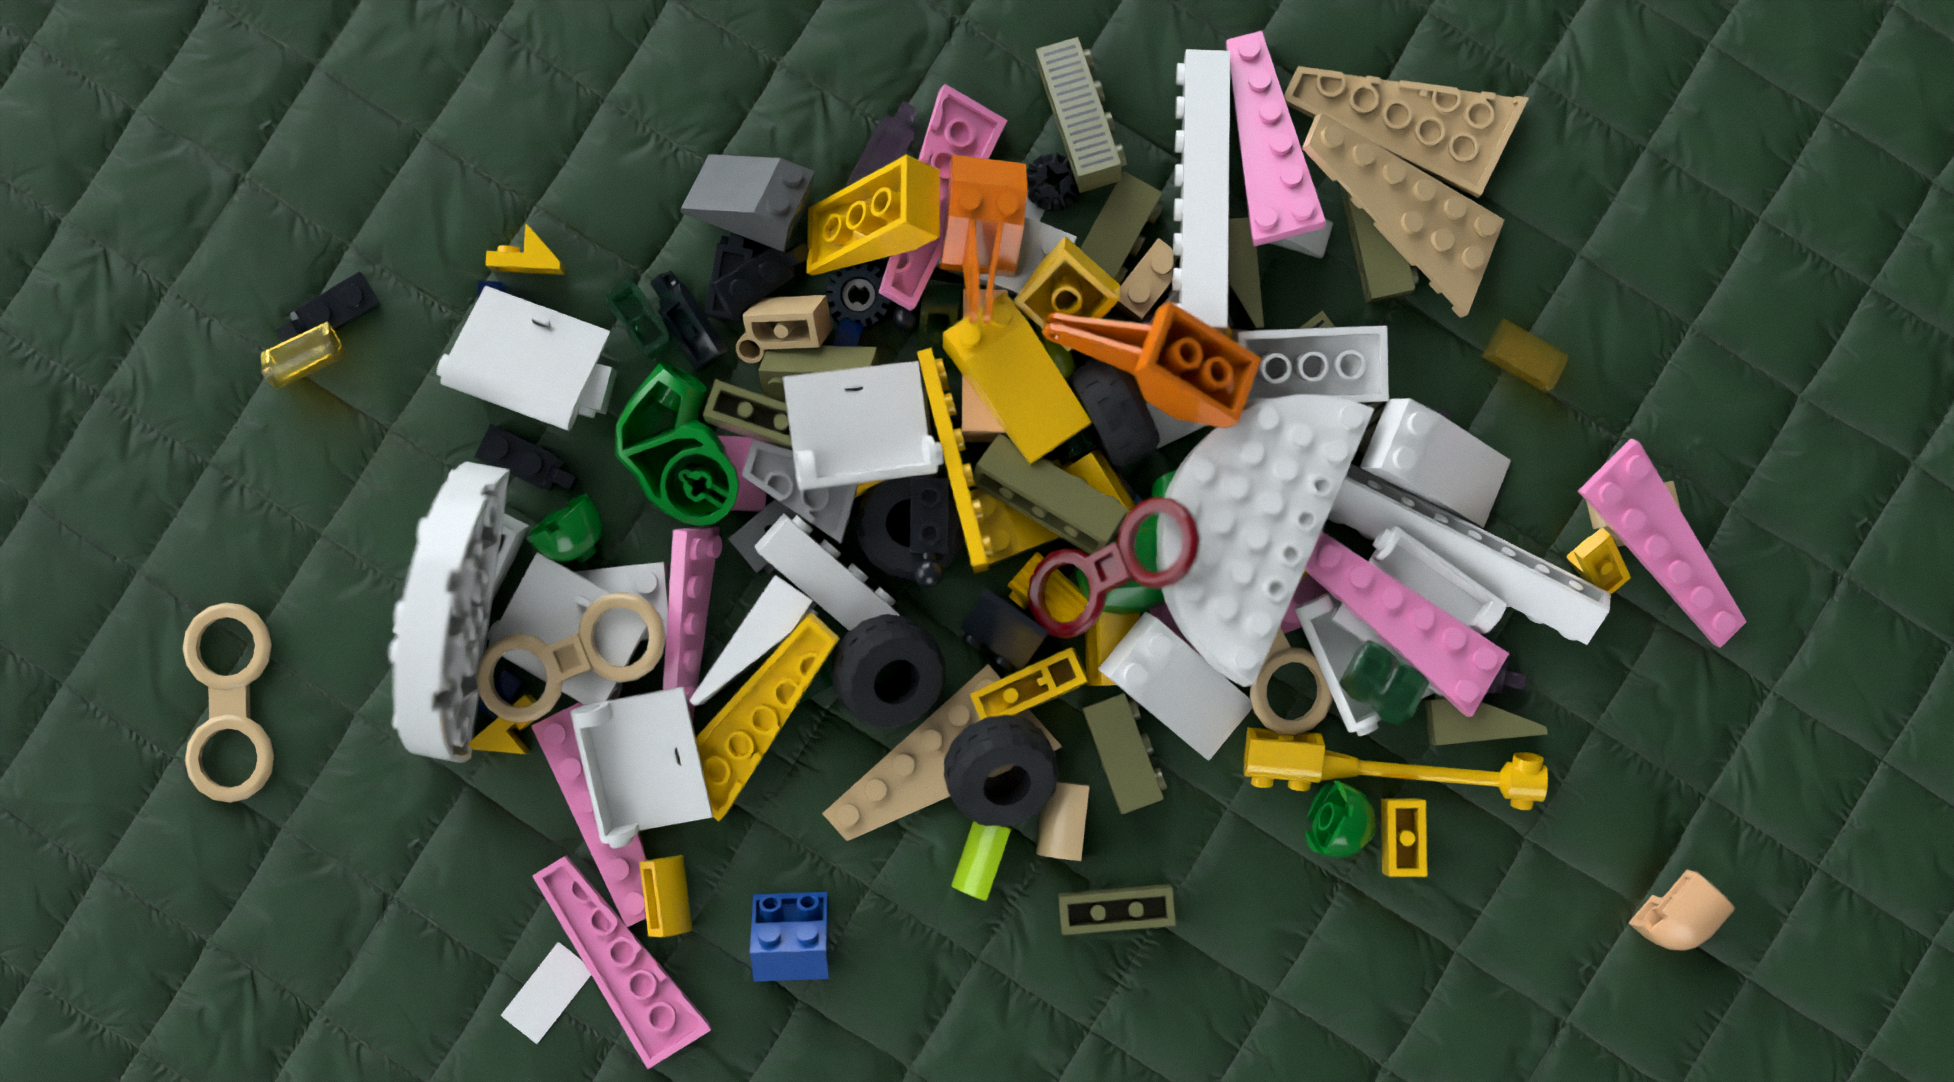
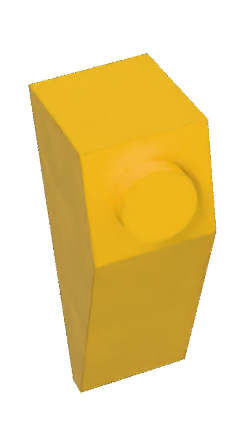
[969,647,1090,720]

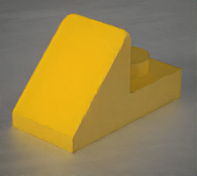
[486,224,566,275]
[1567,528,1631,594]
[468,695,537,754]

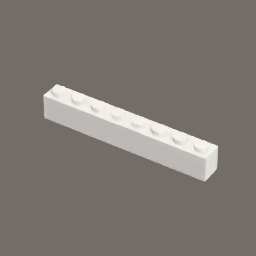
[1172,49,1230,335]
[1327,464,1611,645]

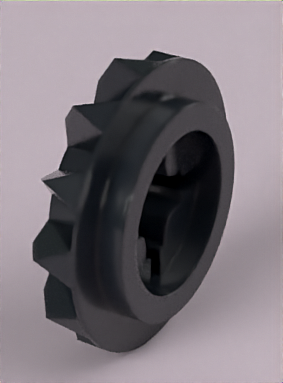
[1027,152,1080,212]

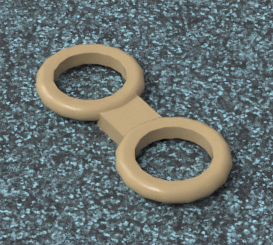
[476,592,666,723]
[182,602,274,803]
[1250,626,1333,735]

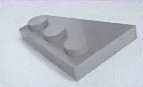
[742,439,859,544]

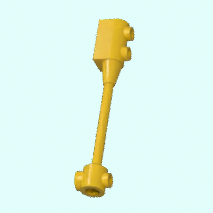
[1244,727,1548,810]

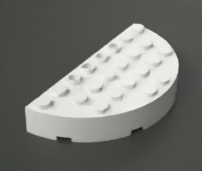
[1156,395,1374,687]
[390,462,510,763]

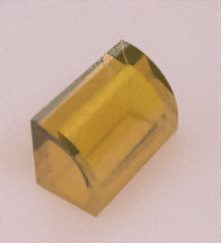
[1481,318,1568,392]
[261,322,346,390]

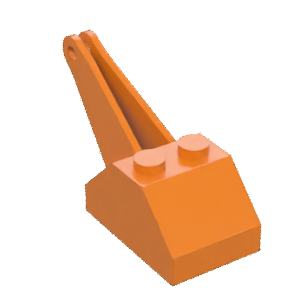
[940,155,1027,325]
[1042,301,1261,428]

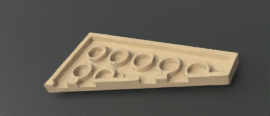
[1284,66,1528,198]
[1302,113,1504,318]
[822,664,1062,841]

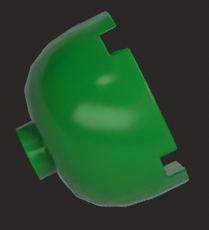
[527,493,603,564]
[1305,781,1376,858]

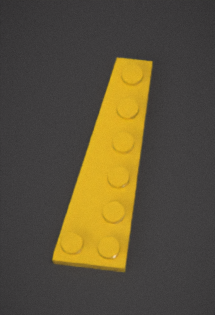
[917,348,994,573]
[678,613,840,822]

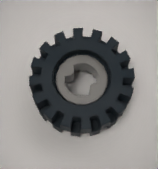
[825,262,893,331]

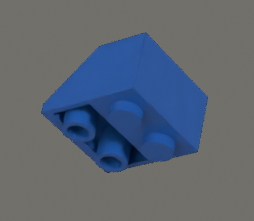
[750,892,830,982]

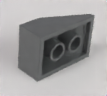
[681,154,815,252]

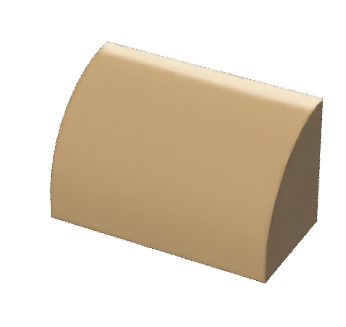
[1036,781,1090,861]

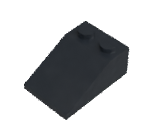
[960,588,1049,672]

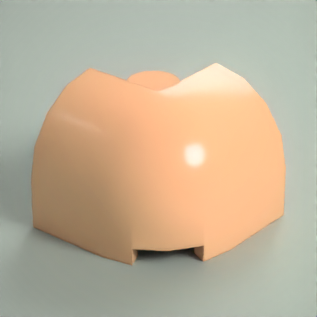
[1629,870,1735,951]

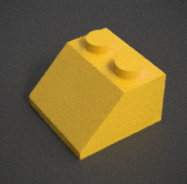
[1013,236,1120,352]

